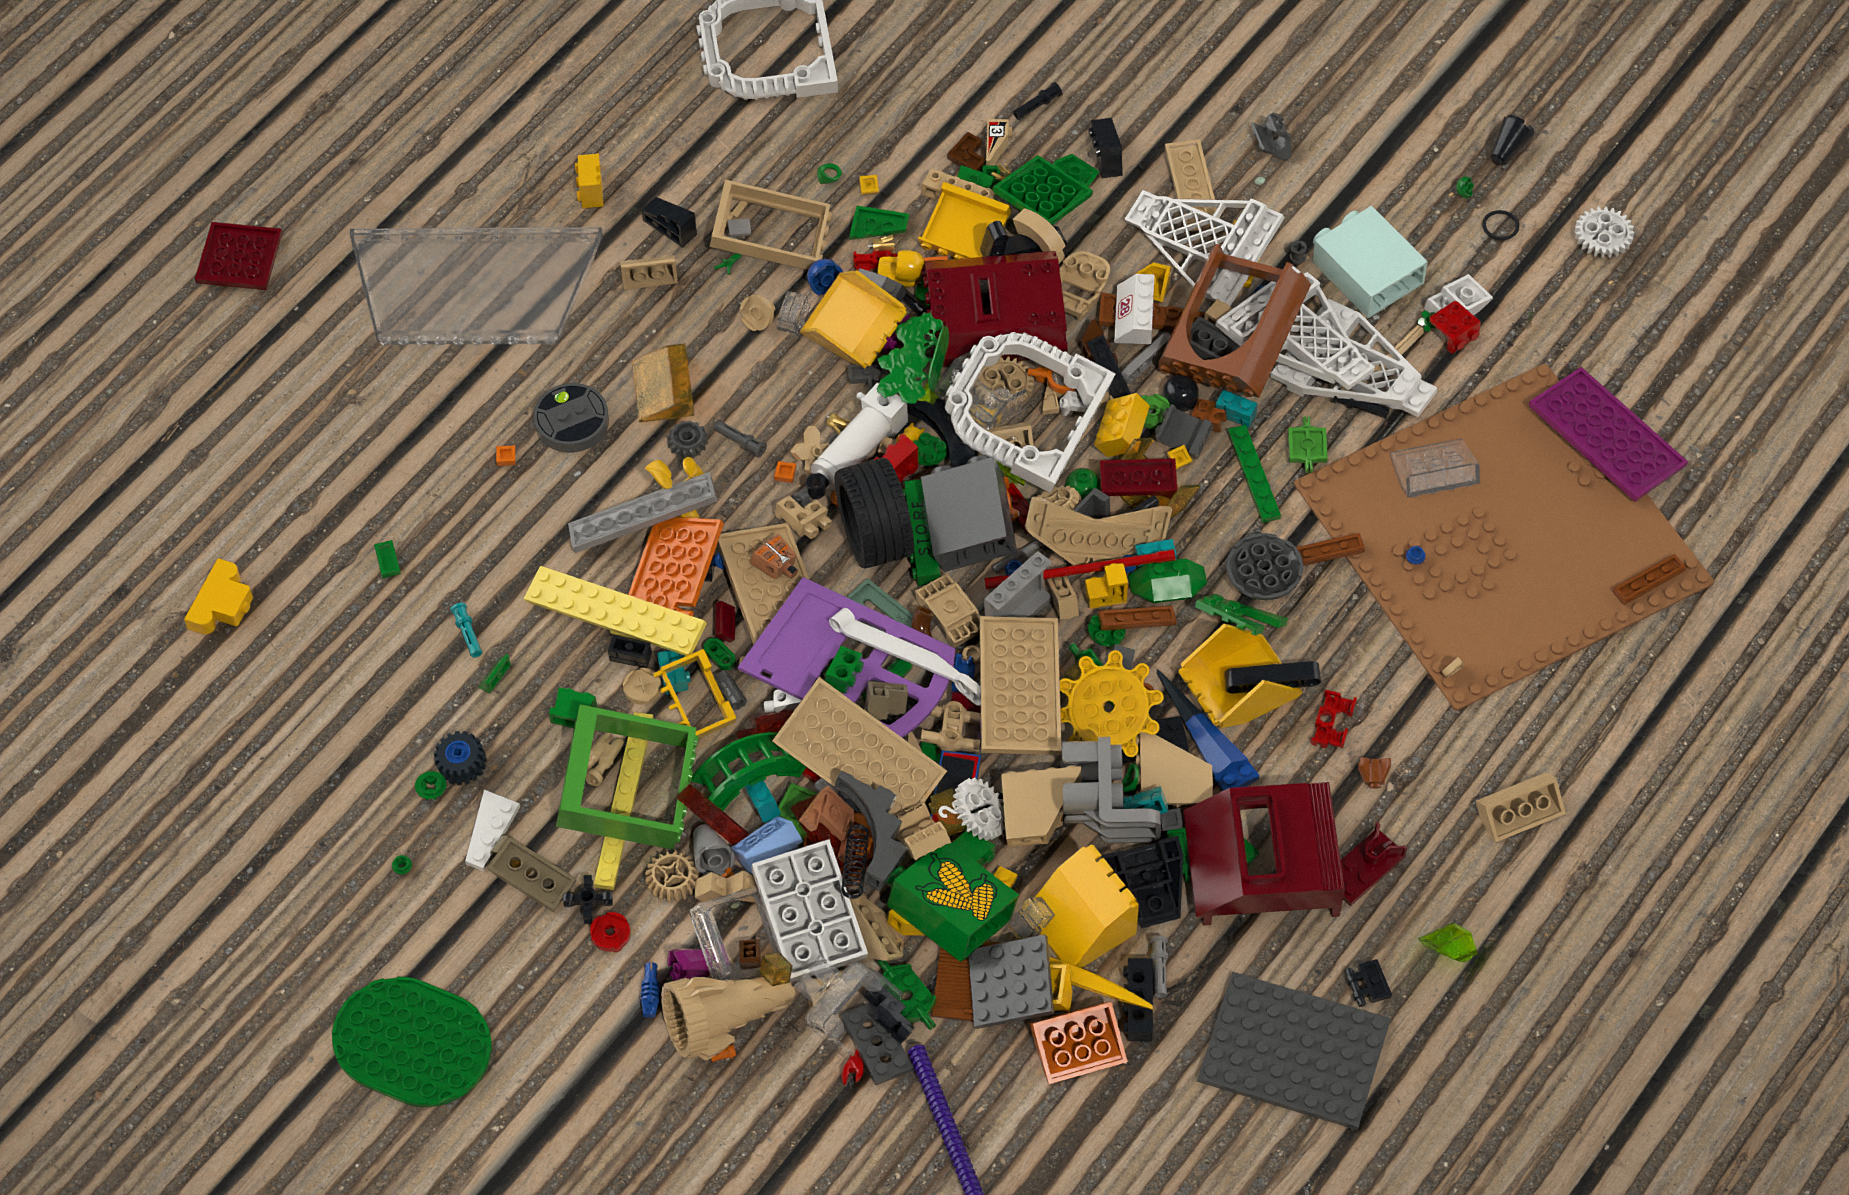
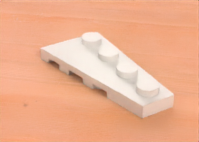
[465,790,520,872]

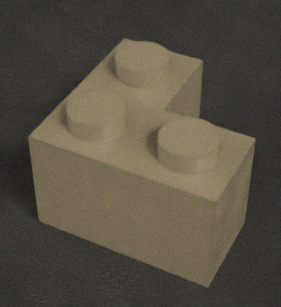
[865,681,908,721]

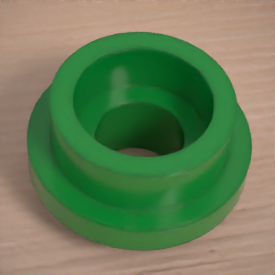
[392,855,412,875]

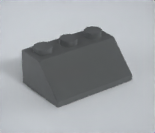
[1191,316,1240,360]

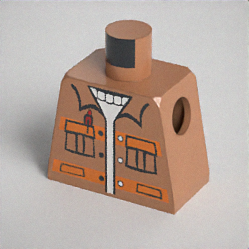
[750,534,798,579]

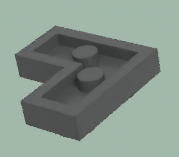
[848,362,886,391]

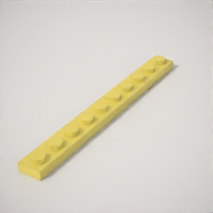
[594,712,654,890]

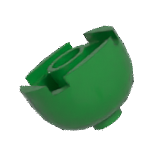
[1064,468,1101,500]

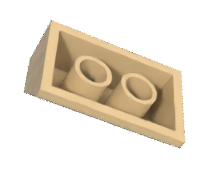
[620,255,678,290]
[977,422,1034,468]

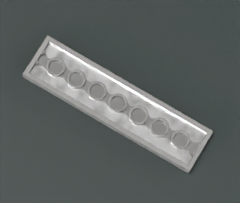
[568,472,718,553]

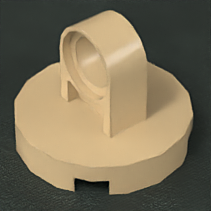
[740,294,775,331]

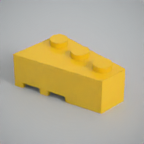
[575,153,604,208]

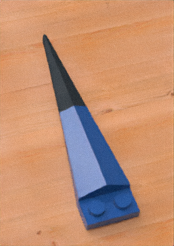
[1157,669,1259,791]

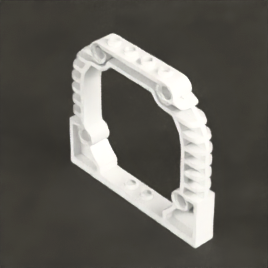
[696,0,838,100]
[945,332,1115,493]

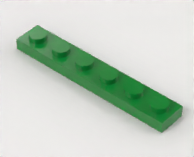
[1228,425,1281,523]

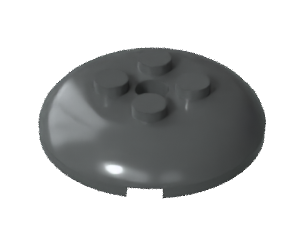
[1226,533,1303,600]

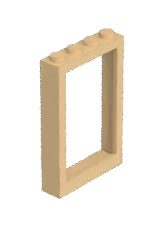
[710,180,832,270]

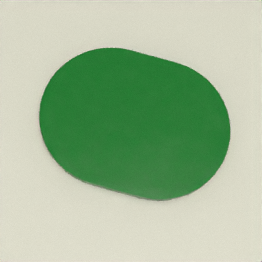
[332,976,492,1107]

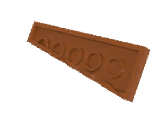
[1099,293,1209,330]

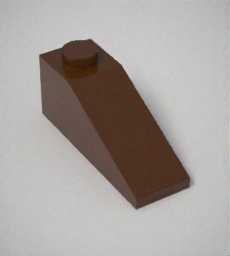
[739,939,762,972]

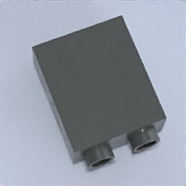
[921,455,1017,572]

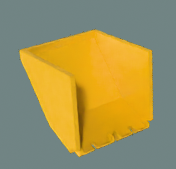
[799,270,907,369]
[1178,624,1303,728]
[1024,845,1139,968]

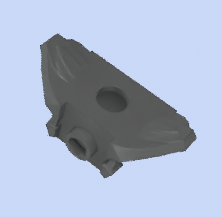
[1251,112,1292,160]

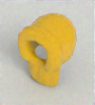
[878,250,925,287]

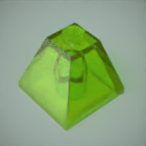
[1418,922,1478,962]

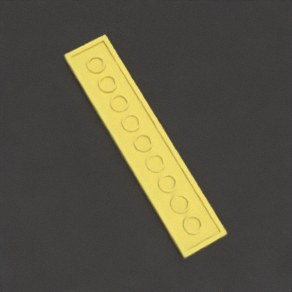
[524,566,707,656]

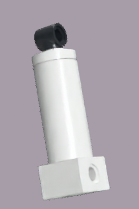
[806,383,908,499]

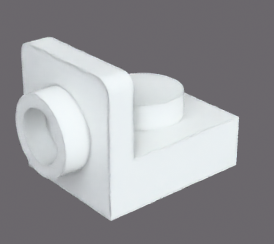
[1059,391,1089,416]

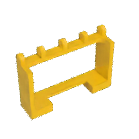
[653,649,736,739]

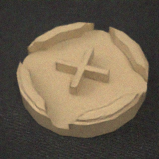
[623,668,662,704]

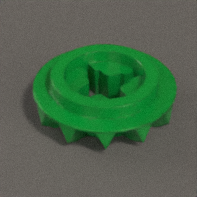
[415,771,447,801]

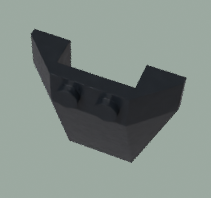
[1101,836,1183,929]

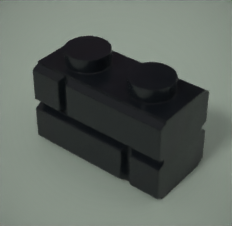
[608,635,652,668]

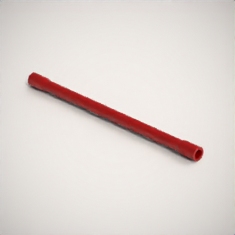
[984,549,1176,589]

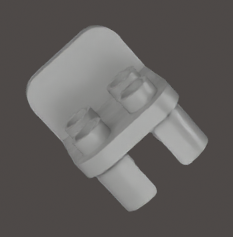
[1062,737,1161,844]

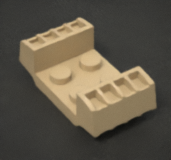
[915,573,980,648]
[896,802,951,860]

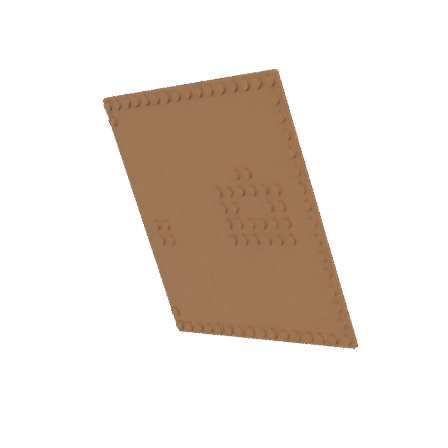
[1294,364,1714,711]

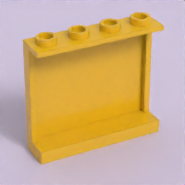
[918,182,1011,259]

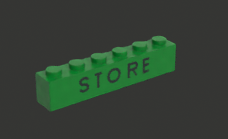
[902,479,940,586]

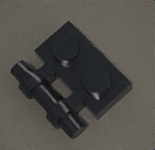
[1344,959,1392,1007]

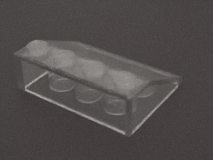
[1390,438,1480,498]

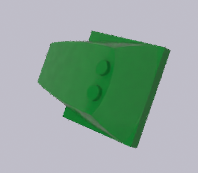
[992,154,1100,226]

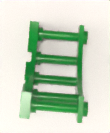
[691,732,806,812]

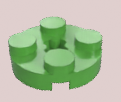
[1141,394,1170,430]

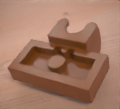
[1191,399,1227,433]

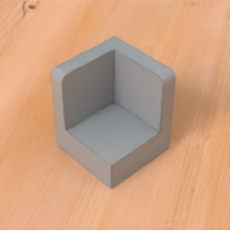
[727,218,751,239]

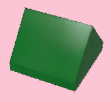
[983,165,1001,183]

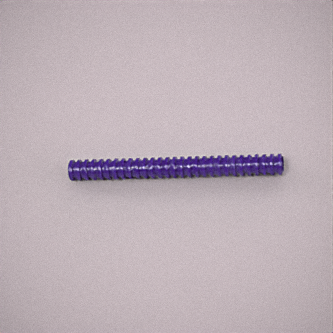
[908,1045,984,1195]

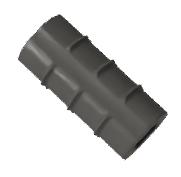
[714,670,747,710]

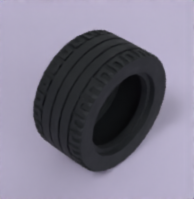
[834,457,914,569]

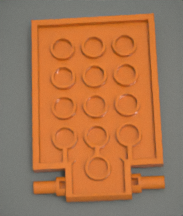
[628,517,724,617]

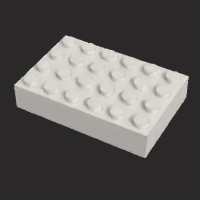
[751,839,868,982]

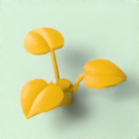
[645,457,704,518]

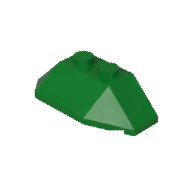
[1128,559,1207,603]

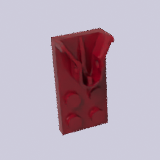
[1100,458,1178,502]
[1341,822,1408,906]

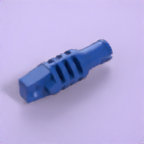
[641,962,660,1018]

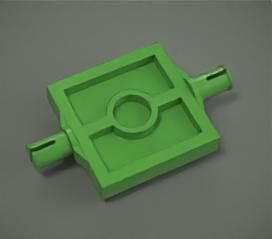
[1288,416,1328,473]

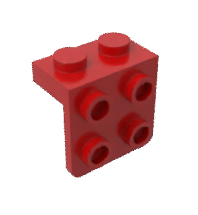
[1430,301,1481,354]

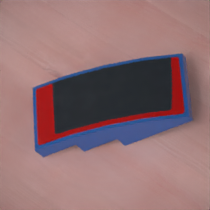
[931,750,981,830]

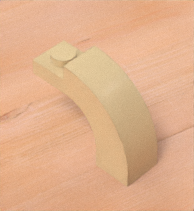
[1013,208,1065,264]

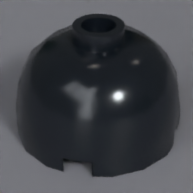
[1162,374,1199,412]

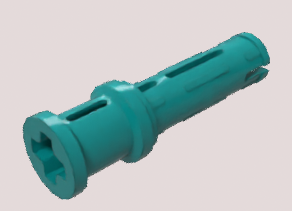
[450,602,483,658]

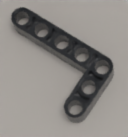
[980,221,1067,257]

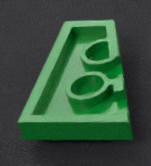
[849,206,910,240]

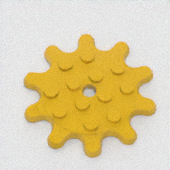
[1060,650,1164,757]

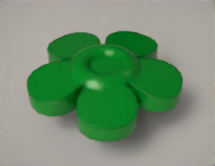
[1417,311,1436,332]

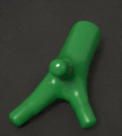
[714,253,741,275]

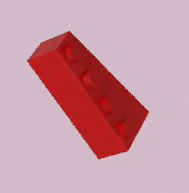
[874,433,918,483]

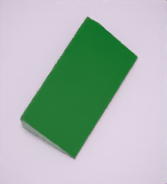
[478,654,511,694]

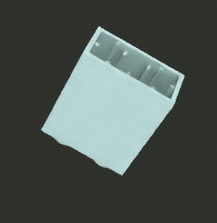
[1312,206,1428,318]

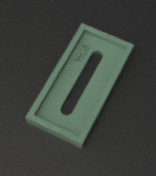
[847,578,913,632]

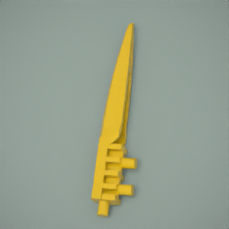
[1049,956,1153,1010]

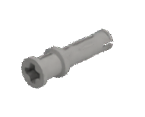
[1150,935,1168,998]

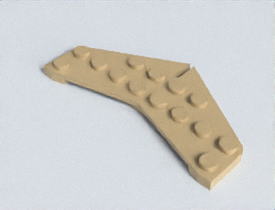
[1025,497,1172,575]

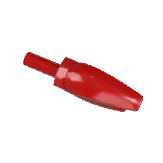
[841,1049,864,1085]

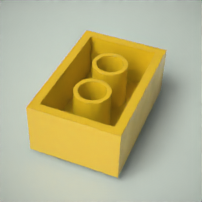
[1094,393,1150,458]

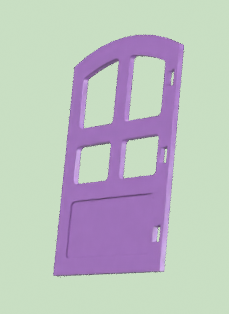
[738,577,955,738]

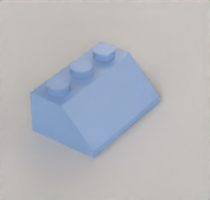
[731,816,803,874]

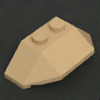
[849,894,904,961]

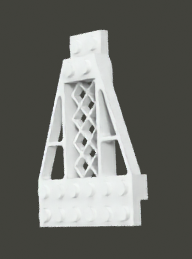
[1125,190,1285,306]
[1215,266,1375,390]
[1271,299,1437,417]

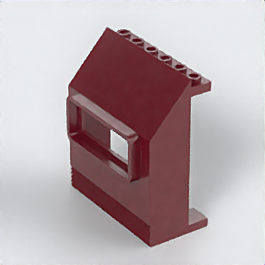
[1183,781,1345,926]

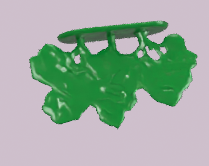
[877,312,949,404]

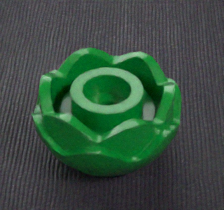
[1456,176,1474,199]

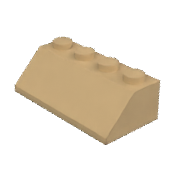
[1476,773,1566,843]

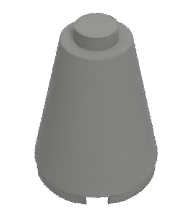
[693,824,735,876]

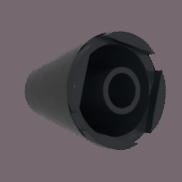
[1490,115,1535,166]

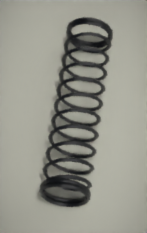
[841,825,869,899]

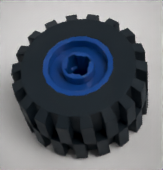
[434,731,487,785]

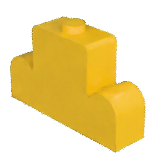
[184,558,253,634]

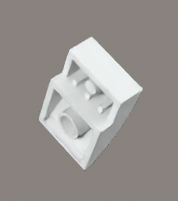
[1424,274,1493,315]

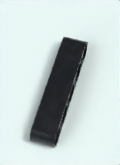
[1224,661,1321,694]

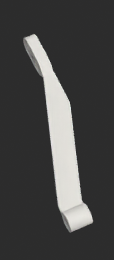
[829,608,981,706]

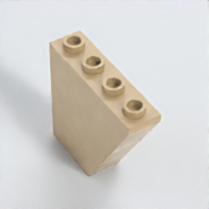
[1136,732,1213,810]
[1001,765,1082,847]

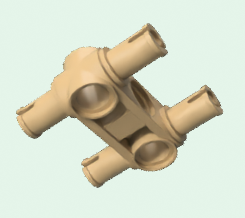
[920,701,981,752]

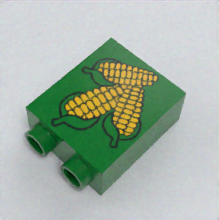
[887,843,1019,962]

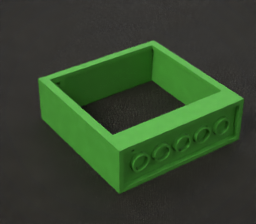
[556,705,699,850]

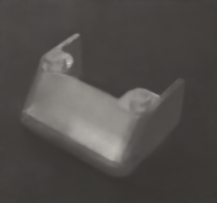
[934,351,1028,430]
[805,962,904,1061]

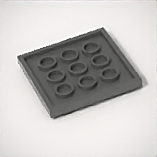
[969,935,1054,1029]

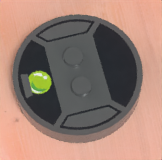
[534,383,609,453]

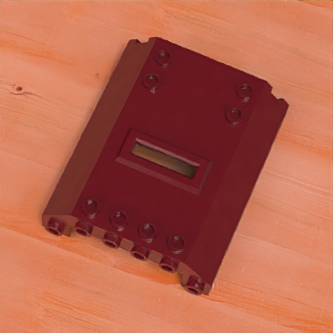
[922,251,1068,368]

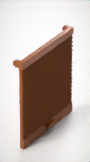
[932,941,1006,1024]

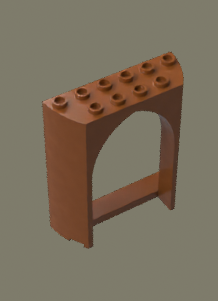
[1159,244,1311,398]

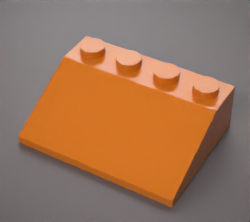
[1029,1001,1128,1084]

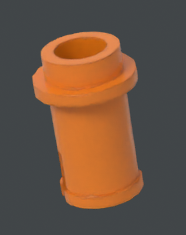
[711,1044,736,1063]

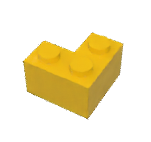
[1085,563,1128,609]

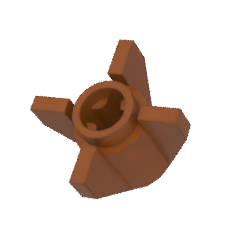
[1358,757,1391,789]

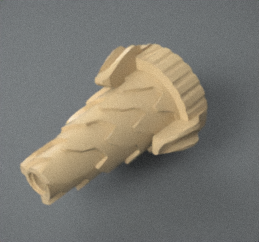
[661,973,795,1060]

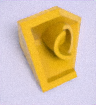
[1135,262,1171,302]

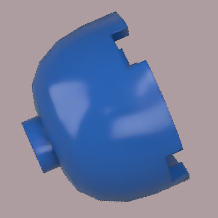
[807,259,843,295]

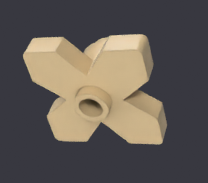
[791,426,830,476]

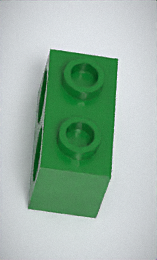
[825,646,864,694]

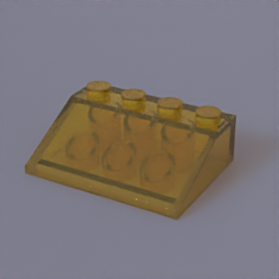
[632,343,695,423]

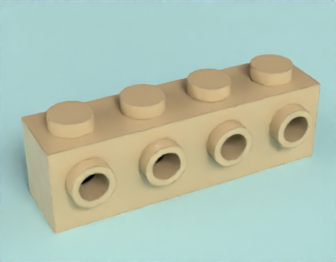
[922,169,996,200]

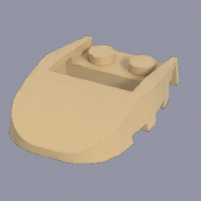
[1060,251,1110,320]

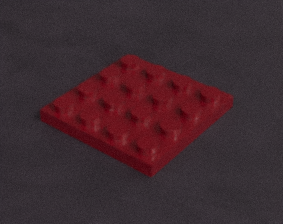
[195,222,283,290]

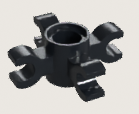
[563,875,613,924]

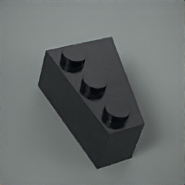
[1088,117,1123,179]
[642,197,697,248]

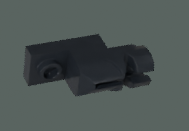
[863,980,915,1044]

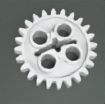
[1574,206,1634,258]
[953,778,1005,841]

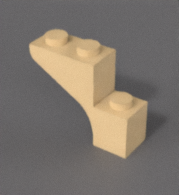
[695,871,763,904]

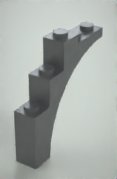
[834,770,907,892]

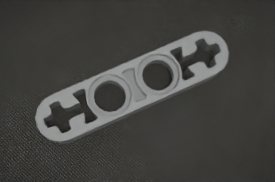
[1122,332,1171,384]

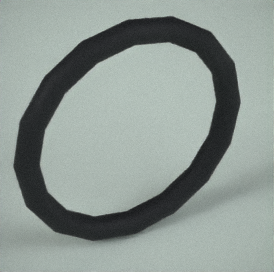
[1482,210,1520,240]

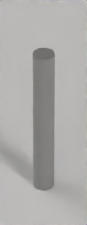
[992,539,1043,573]

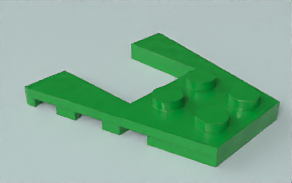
[1195,594,1288,635]

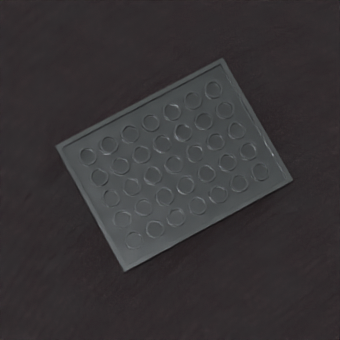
[1197,972,1391,1130]

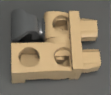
[775,487,832,539]

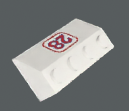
[1114,274,1154,344]

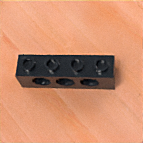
[1123,958,1153,1042]

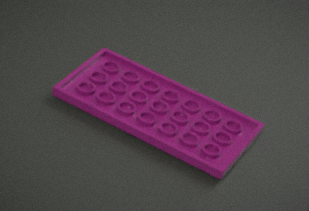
[1528,367,1688,502]

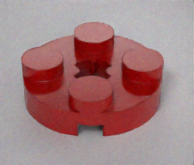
[590,912,631,952]

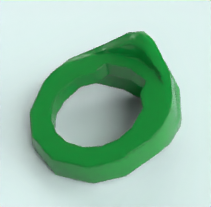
[817,163,842,184]
[1122,764,1139,793]

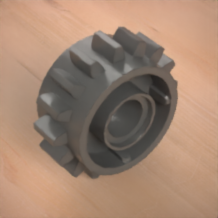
[667,420,708,459]

